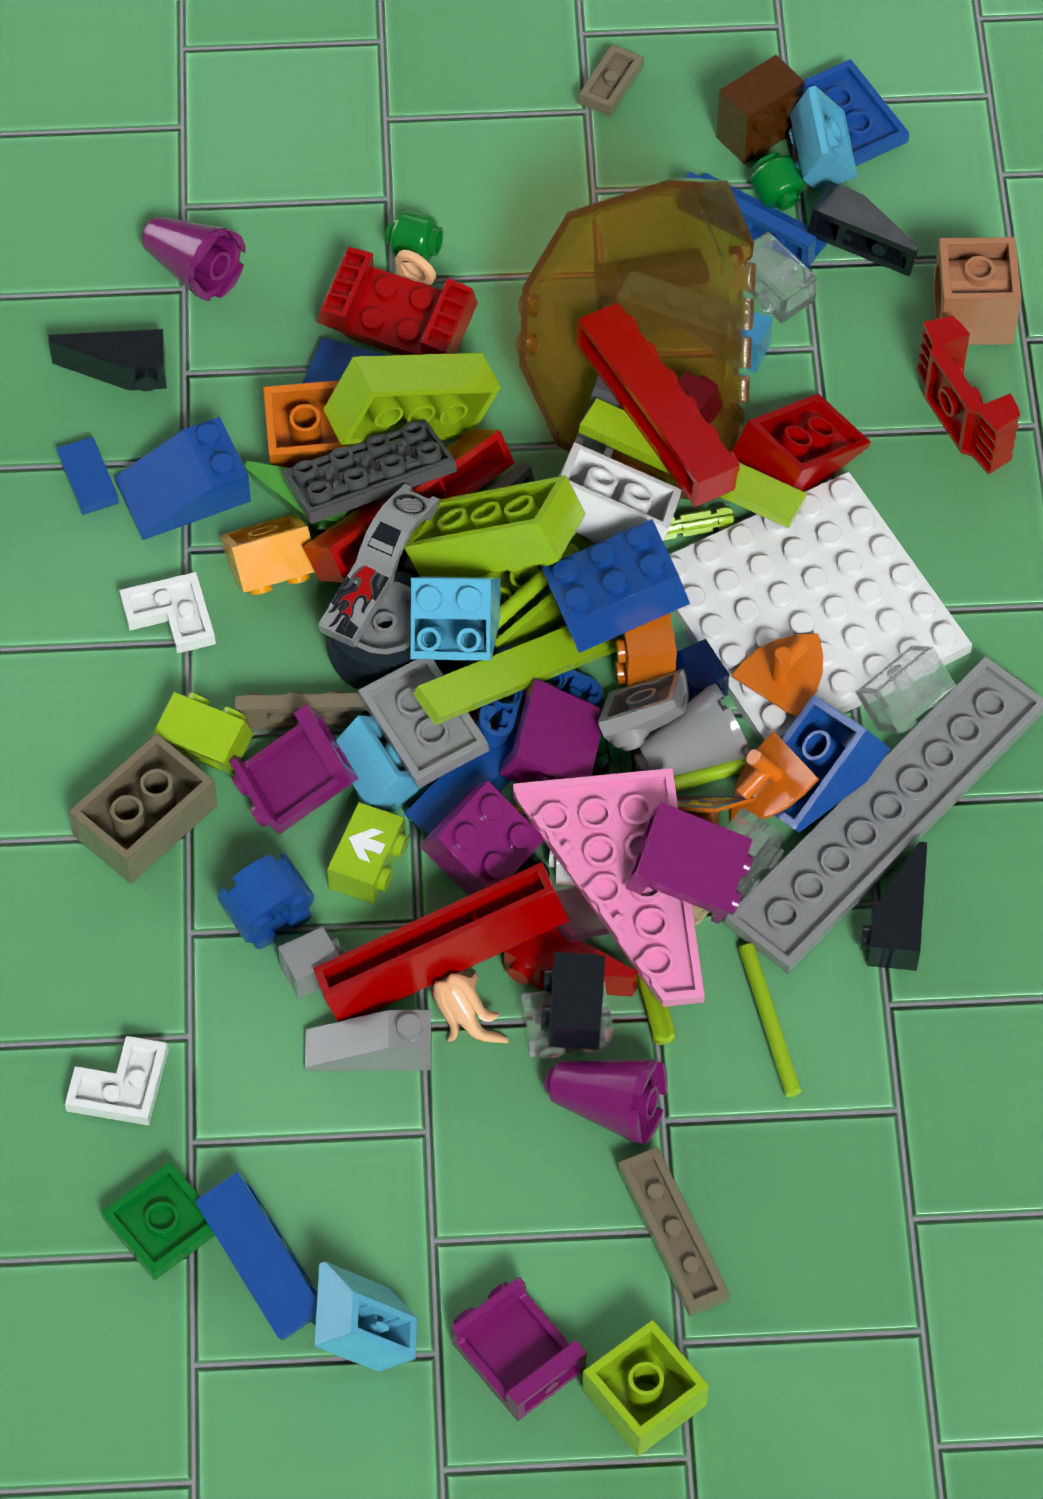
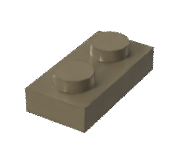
[578,45,644,117]

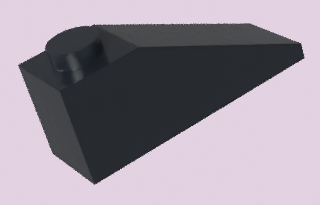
[807,181,919,276]
[48,329,167,391]
[860,842,927,971]

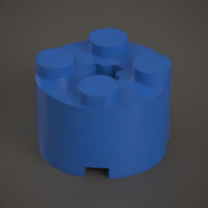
[218,853,315,949]

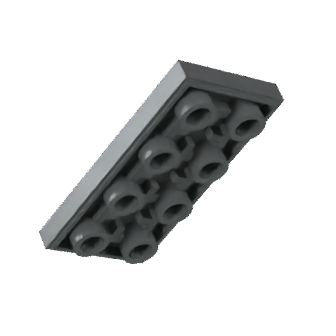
[282,420,457,524]

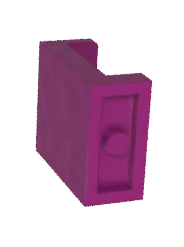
[499,678,603,783]
[229,704,359,834]
[625,802,753,924]
[451,1277,587,1422]

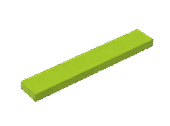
[578,398,807,528]
[413,626,621,726]

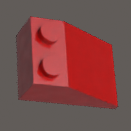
[732,393,871,492]

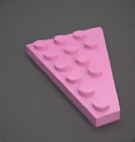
[513,768,705,1007]

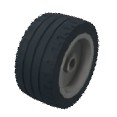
[325,569,417,690]

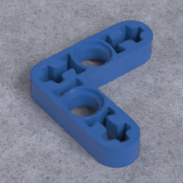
[474,646,603,747]

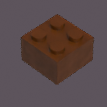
[716,55,805,164]

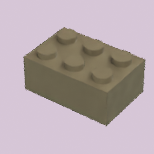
[69,733,218,884]

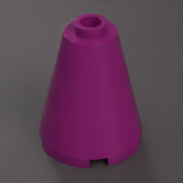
[142,216,246,301]
[545,1059,668,1144]

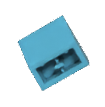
[411,576,500,661]
[314,1262,417,1372]

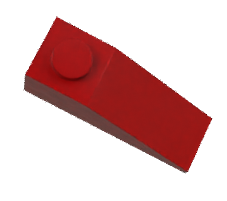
[504,927,638,997]

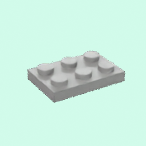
[358,659,489,789]

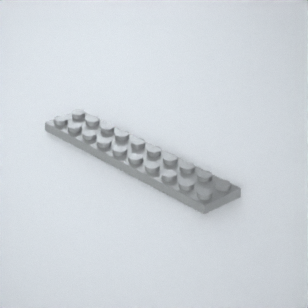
[725,656,1043,974]

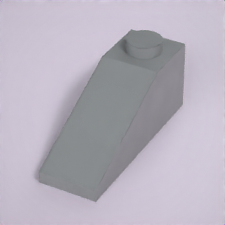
[305,1010,432,1071]

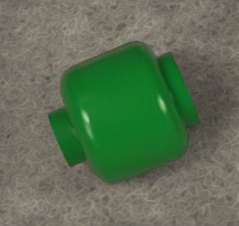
[751,153,805,211]
[385,211,443,261]

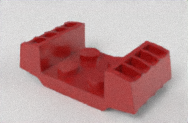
[317,247,478,355]
[917,316,1021,475]

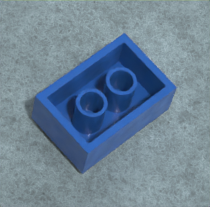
[542,519,690,653]

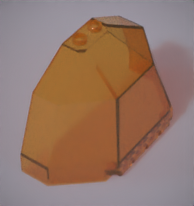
[517,178,756,499]

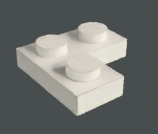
[119,572,216,654]
[65,1036,169,1126]

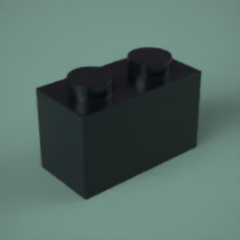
[541,952,605,1050]

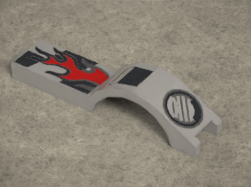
[318,484,440,648]

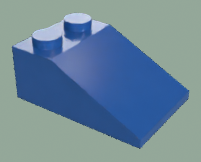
[114,417,251,540]
[774,694,890,832]

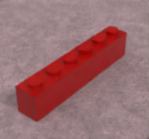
[576,303,740,507]
[303,429,515,583]
[313,862,569,1022]

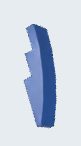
[404,709,522,836]

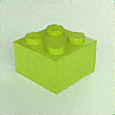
[583,1320,709,1457]

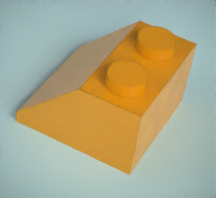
[219,513,315,595]

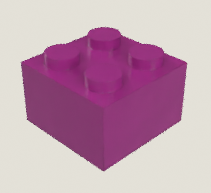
[419,781,544,896]

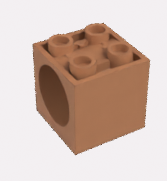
[932,237,1021,345]

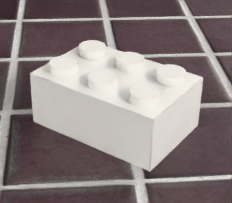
[559,442,682,544]

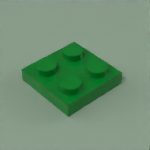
[101,1162,215,1281]

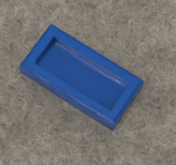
[56,437,119,515]

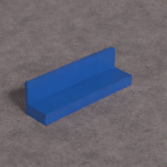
[681,172,827,270]
[196,1172,318,1340]

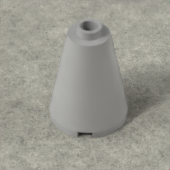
[634,683,750,776]

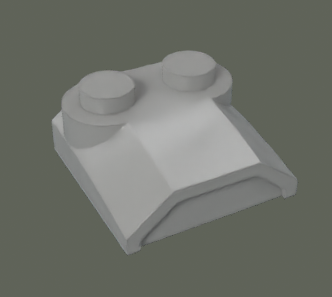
[598,669,690,751]

